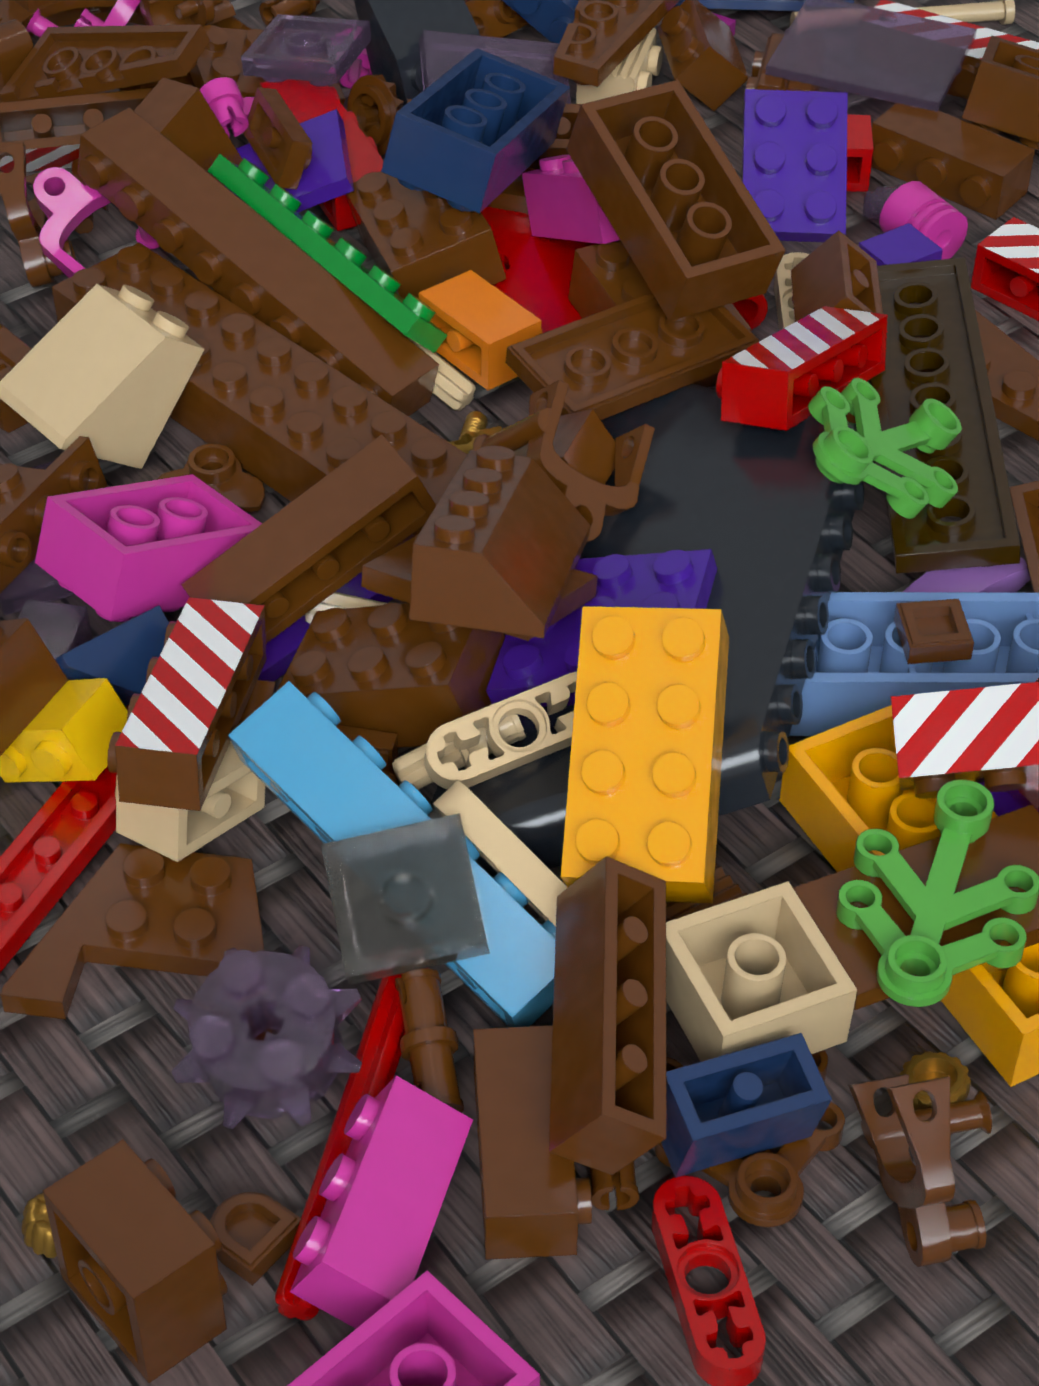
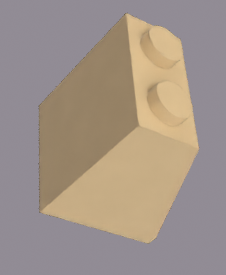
[0,284,205,469]

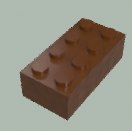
[566,80,786,321]

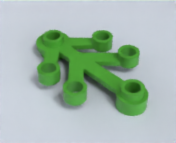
[808,378,962,519]
[836,780,1039,1007]

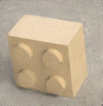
[666,881,857,1062]

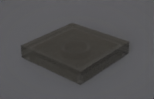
[321,813,490,985]

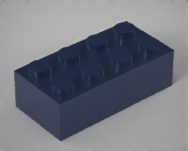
[381,48,570,214]

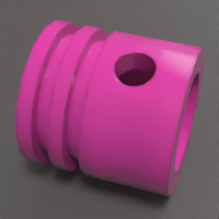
[879,181,968,260]

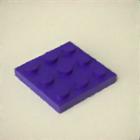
[486,549,718,707]

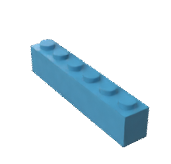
[228,681,556,1028]

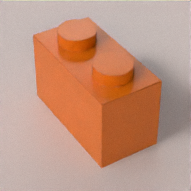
[419,270,542,391]

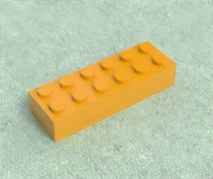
[779,705,1039,1087]

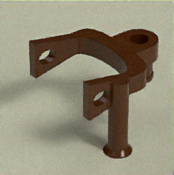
[0,142,109,288]
[473,380,655,543]
[848,1074,992,1267]

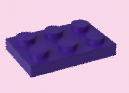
[742,89,848,242]

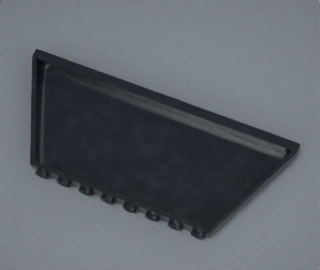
[428,384,875,878]

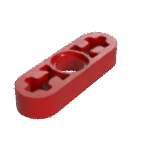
[651,1176,766,1386]

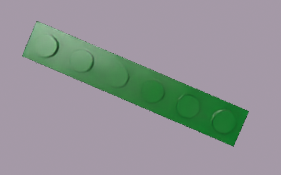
[208,154,448,353]

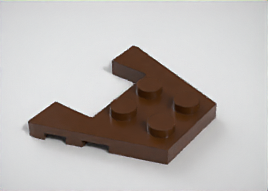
[0,843,276,1046]

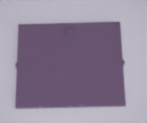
[765,0,977,112]

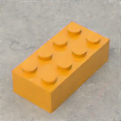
[561,606,729,903]

